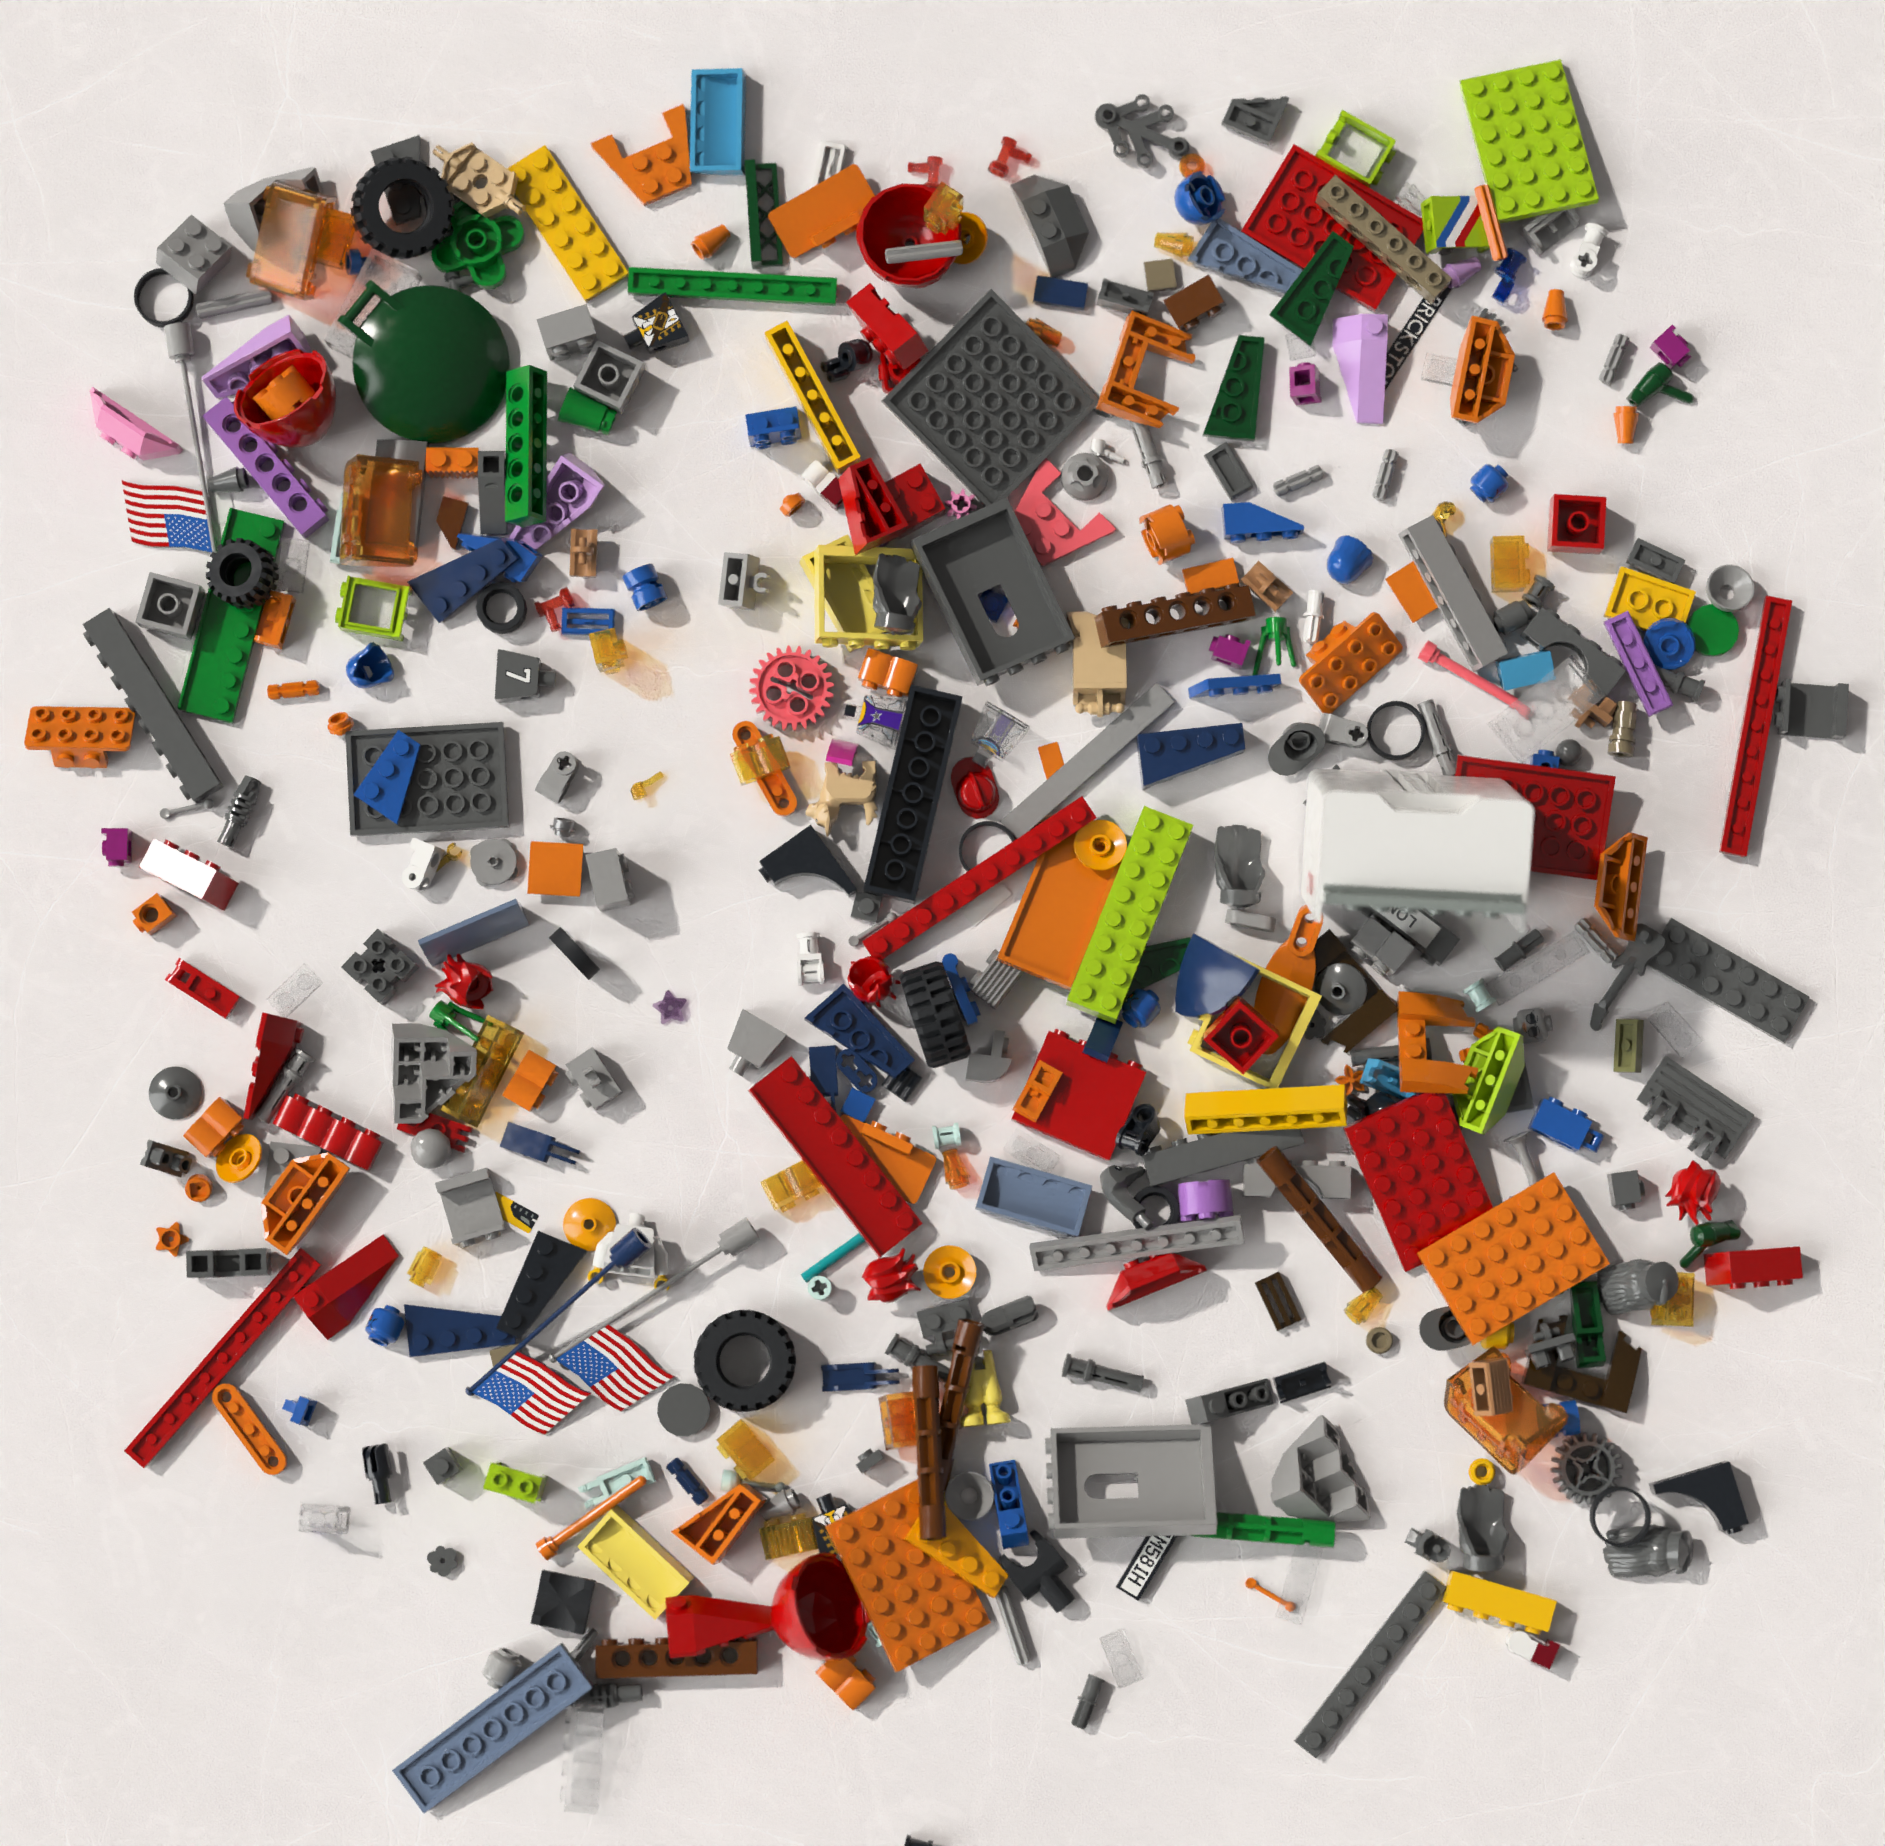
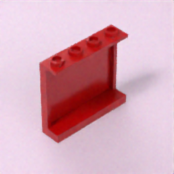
[1011,1029,1146,1161]

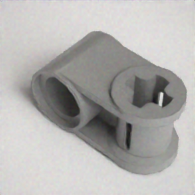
[1319,713,1368,748]
[535,751,579,804]

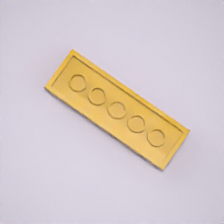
[507,145,629,303]

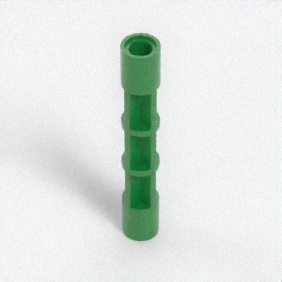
[1178,1512,1335,1548]

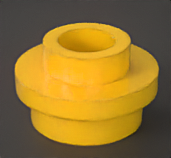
[1468,1458,1496,1485]

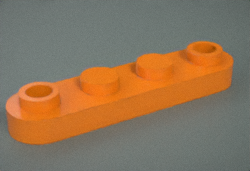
[732,721,797,817]
[212,1384,287,1475]

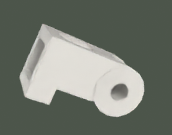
[402,838,445,892]

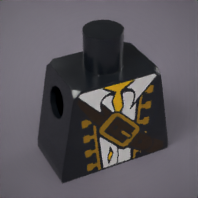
[623,292,689,354]
[812,1493,852,1555]

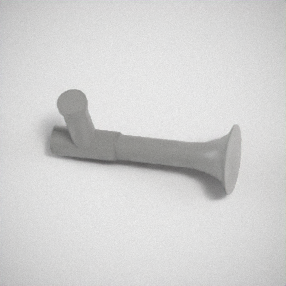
[1504,1131,1540,1198]

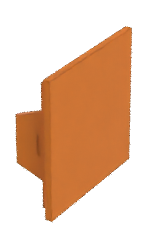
[1385,561,1438,623]
[527,841,584,897]

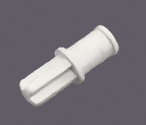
[1303,590,1325,643]

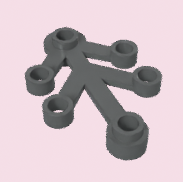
[1095,94,1189,169]

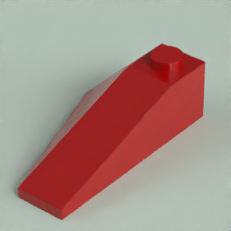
[244,1012,304,1121]
[293,1234,399,1340]
[665,1595,774,1658]

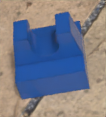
[282,1396,318,1426]

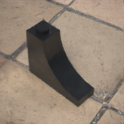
[758,825,857,897]
[1649,1461,1749,1534]

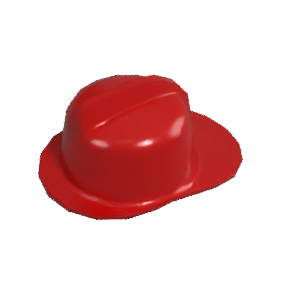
[951,757,999,819]

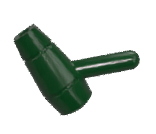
[1626,362,1694,407]
[1679,1220,1741,1269]

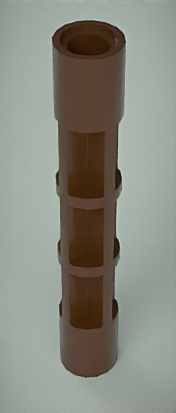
[1256,1146,1383,1293]
[940,1318,984,1491]
[912,1365,947,1541]

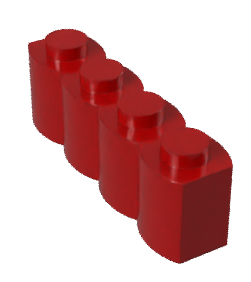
[273,1093,384,1171]

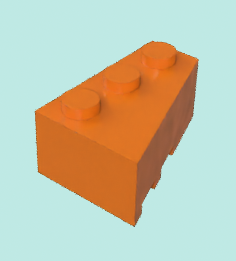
[672,1483,767,1565]

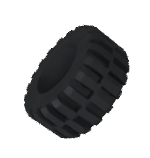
[350,157,455,260]
[899,961,971,1068]
[693,1310,796,1412]

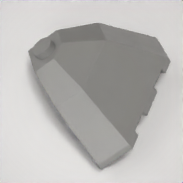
[224,167,323,274]
[391,1023,477,1124]
[1271,1415,1370,1522]

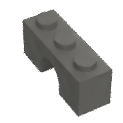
[186,1248,272,1278]

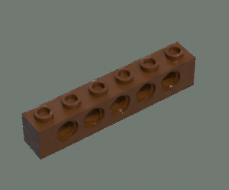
[1094,583,1256,648]
[595,1637,758,1679]

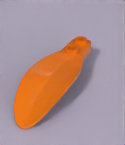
[1254,905,1324,1055]

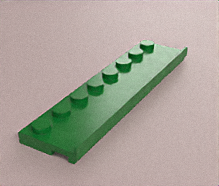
[178,507,285,724]

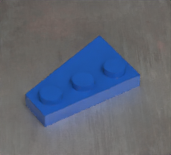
[1188,674,1281,698]
[354,730,421,825]

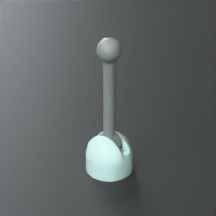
[721,1469,786,1492]

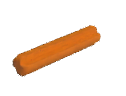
[1474,184,1508,261]

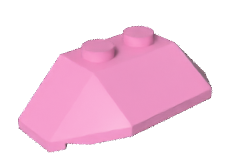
[90,387,183,461]

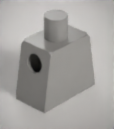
[727,1009,787,1076]

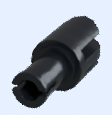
[362,1443,393,1505]

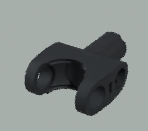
[999,1529,1075,1613]

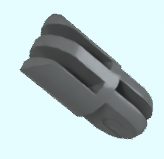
[981,1296,1039,1336]

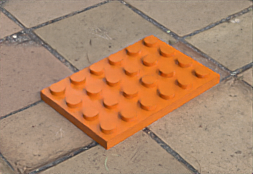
[1417,1172,1610,1346]
[825,1478,991,1672]

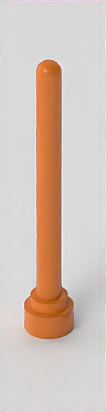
[536,1476,647,1561]

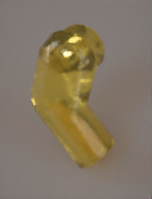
[1432,501,1456,538]

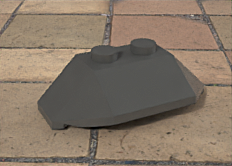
[1010,175,1089,278]

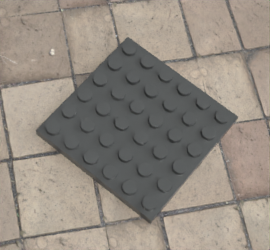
[881,289,1099,507]

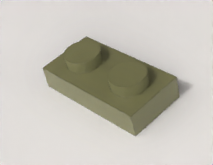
[1613,1019,1644,1073]

